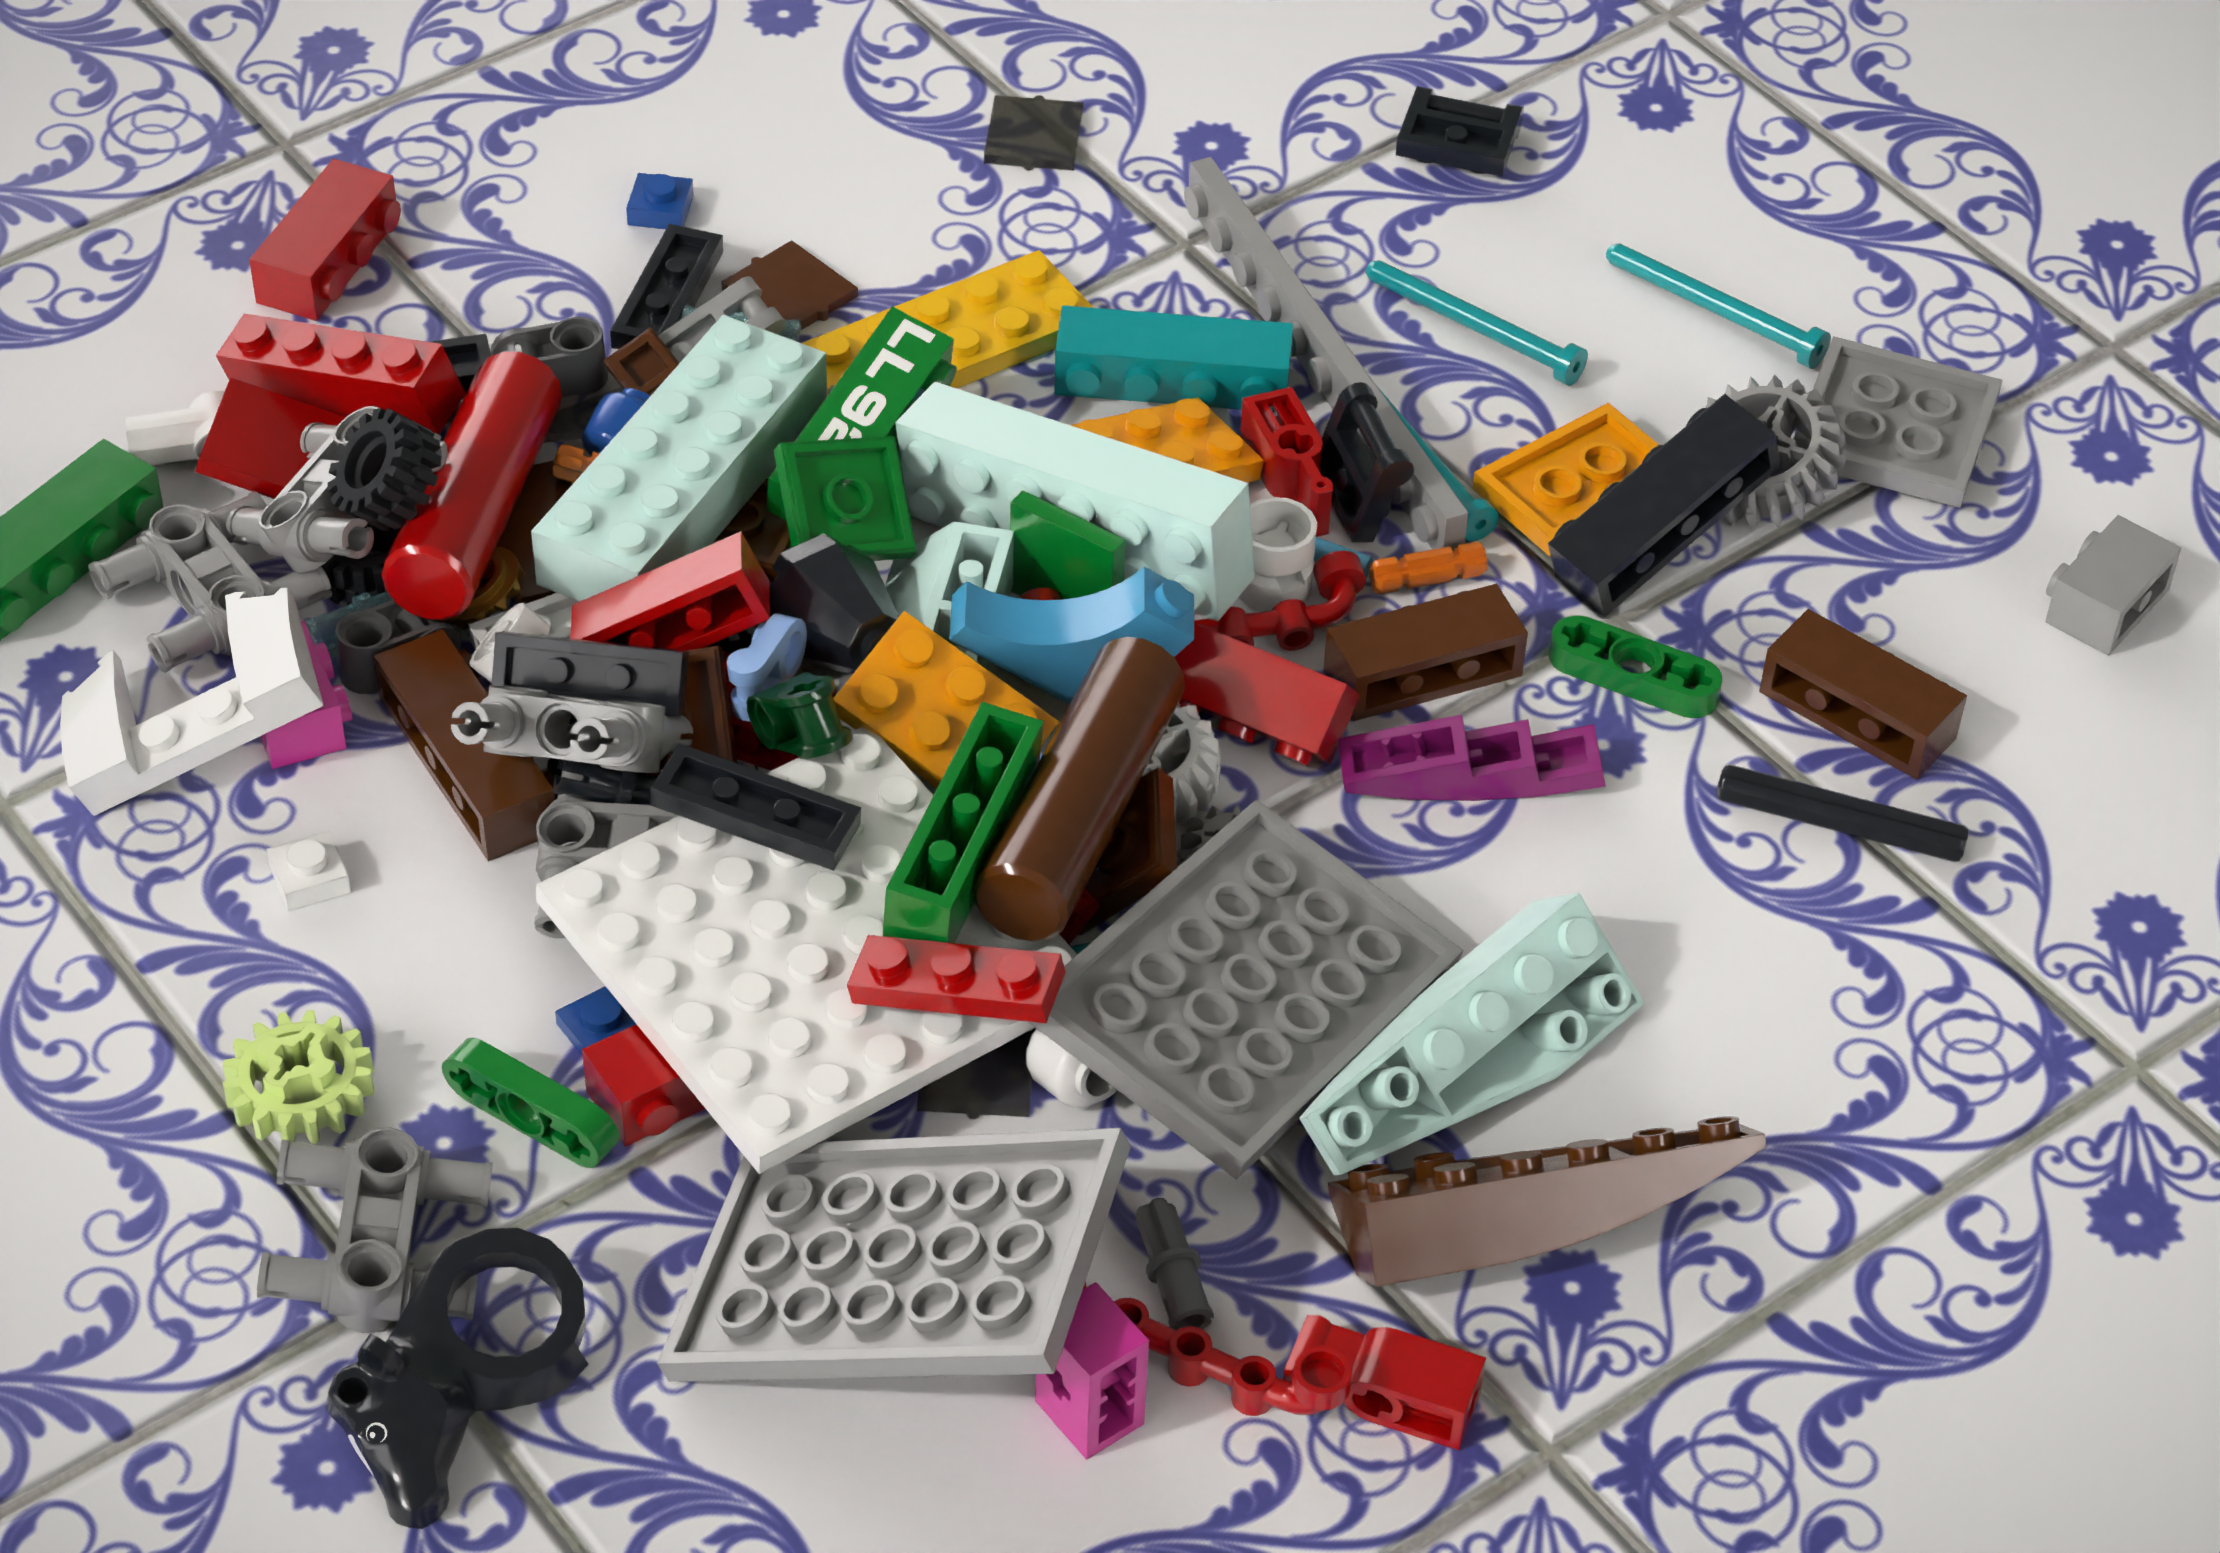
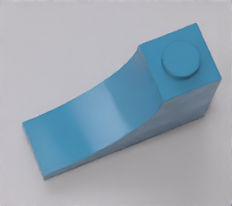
[950,566,1194,705]

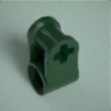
[746,672,853,759]

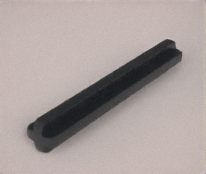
[1717,764,1968,862]

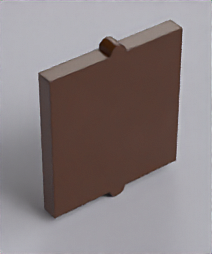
[721,240,858,338]

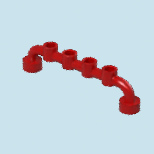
[1019,550,1366,651]
[1083,1281,1352,1416]

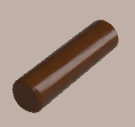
[973,637,1185,942]

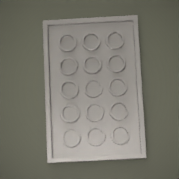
[1029,799,1464,1180]
[657,1128,1131,1382]

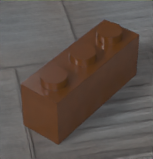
[1323,583,1528,722]
[1759,609,1967,780]

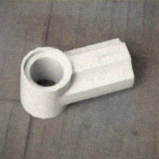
[124,391,225,466]

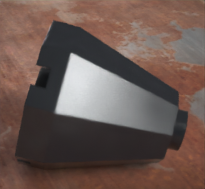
[764,533,899,674]

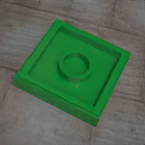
[774,436,917,561]
[1010,490,1126,599]

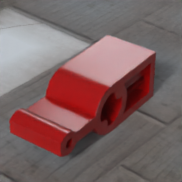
[1240,387,1333,537]
[1283,1315,1486,1450]

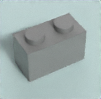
[2045,515,2182,656]

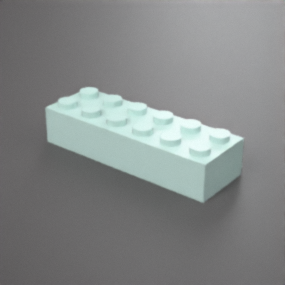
[531,315,827,602]
[895,382,1255,621]

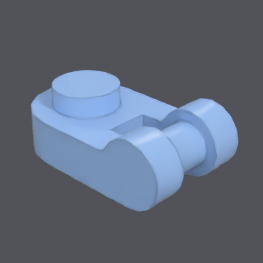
[727,613,807,721]

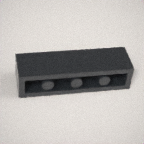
[1548,394,1781,617]

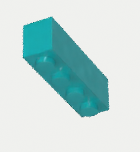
[1054,305,1293,412]

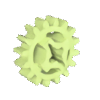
[222,1010,374,1144]

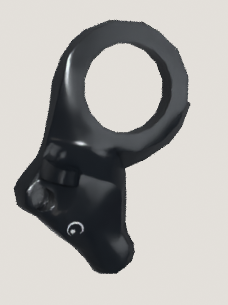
[326,1228,589,1529]

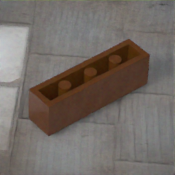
[374,629,558,861]

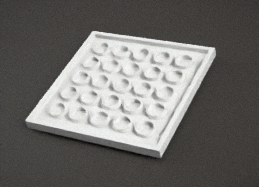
[536,727,1077,1174]

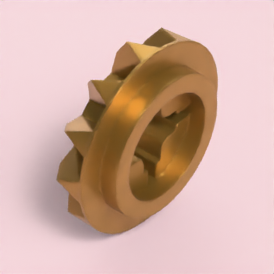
[442,547,525,630]

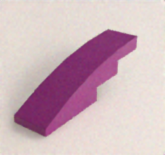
[1338,714,1606,801]

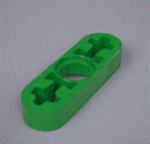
[1549,615,1722,718]
[442,1038,620,1168]

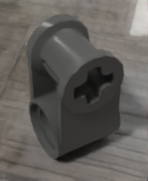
[491,317,609,397]
[335,600,462,694]

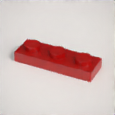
[847,935,1066,1023]

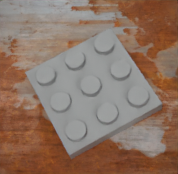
[1793,336,2003,508]

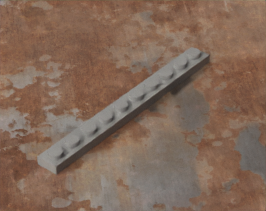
[1184,157,1468,551]

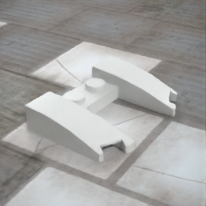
[60,588,324,816]

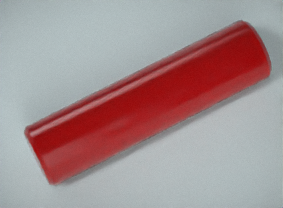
[382,351,562,620]

